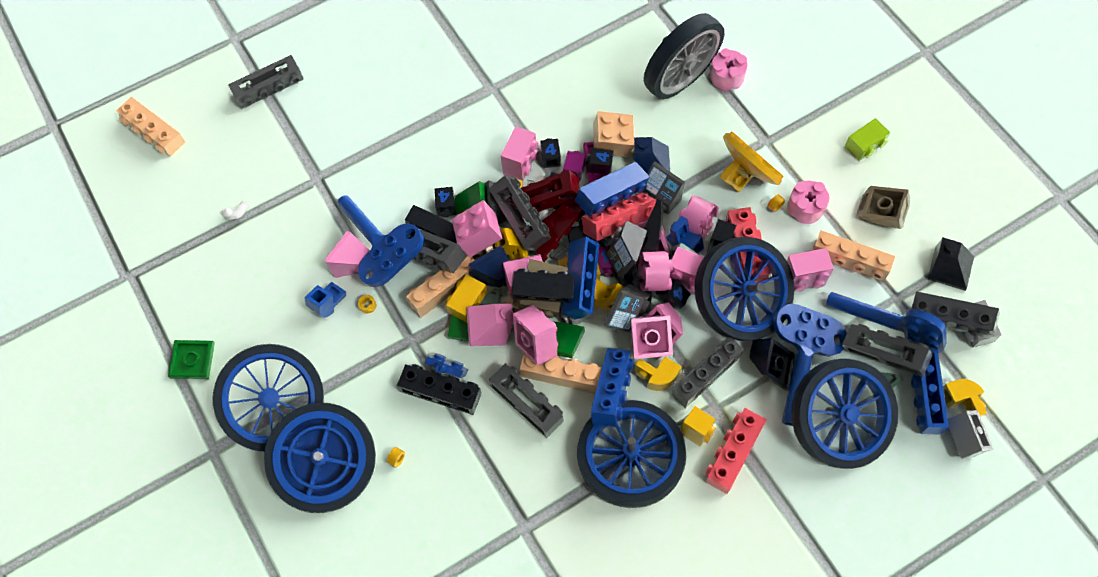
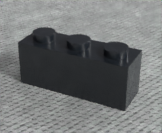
[511,269,574,303]

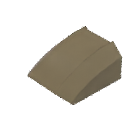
[857,186,910,229]

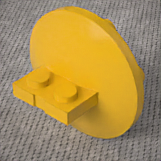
[720,131,784,192]

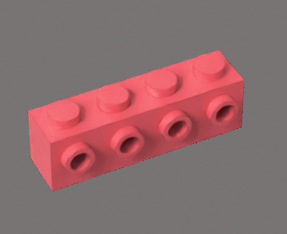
[582,192,656,241]
[726,207,771,283]
[705,408,767,494]

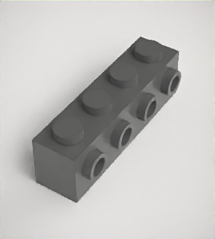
[911,291,1000,337]

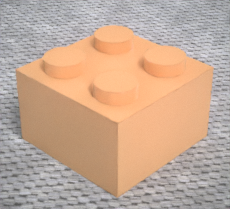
[593,111,634,157]

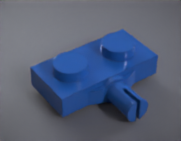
[425,353,468,378]

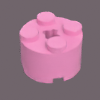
[710,48,748,91]
[787,180,829,224]
[679,195,719,239]
[638,251,673,291]

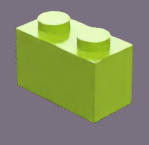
[845,118,891,161]

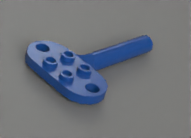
[337,195,424,287]
[826,292,947,353]
[773,303,847,426]

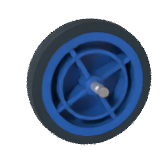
[264,402,376,513]

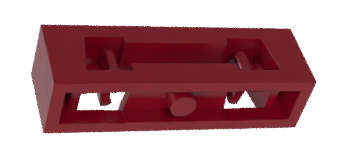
[509,170,580,218]

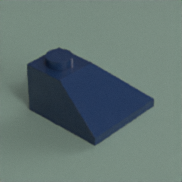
[633,137,670,173]
[468,245,509,288]

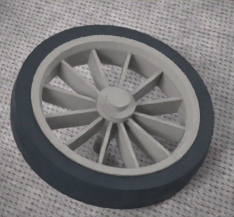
[643,13,725,99]

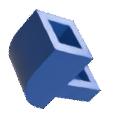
[667,216,704,254]
[304,282,347,318]

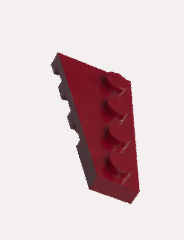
[535,199,585,262]

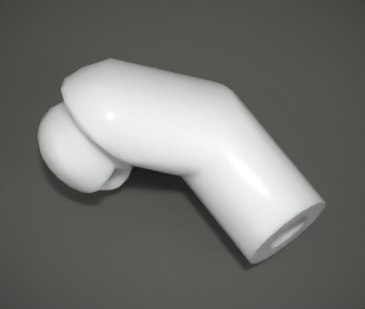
[221,200,250,220]

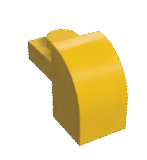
[494,228,529,261]
[594,279,624,310]
[634,356,682,391]
[943,379,987,418]

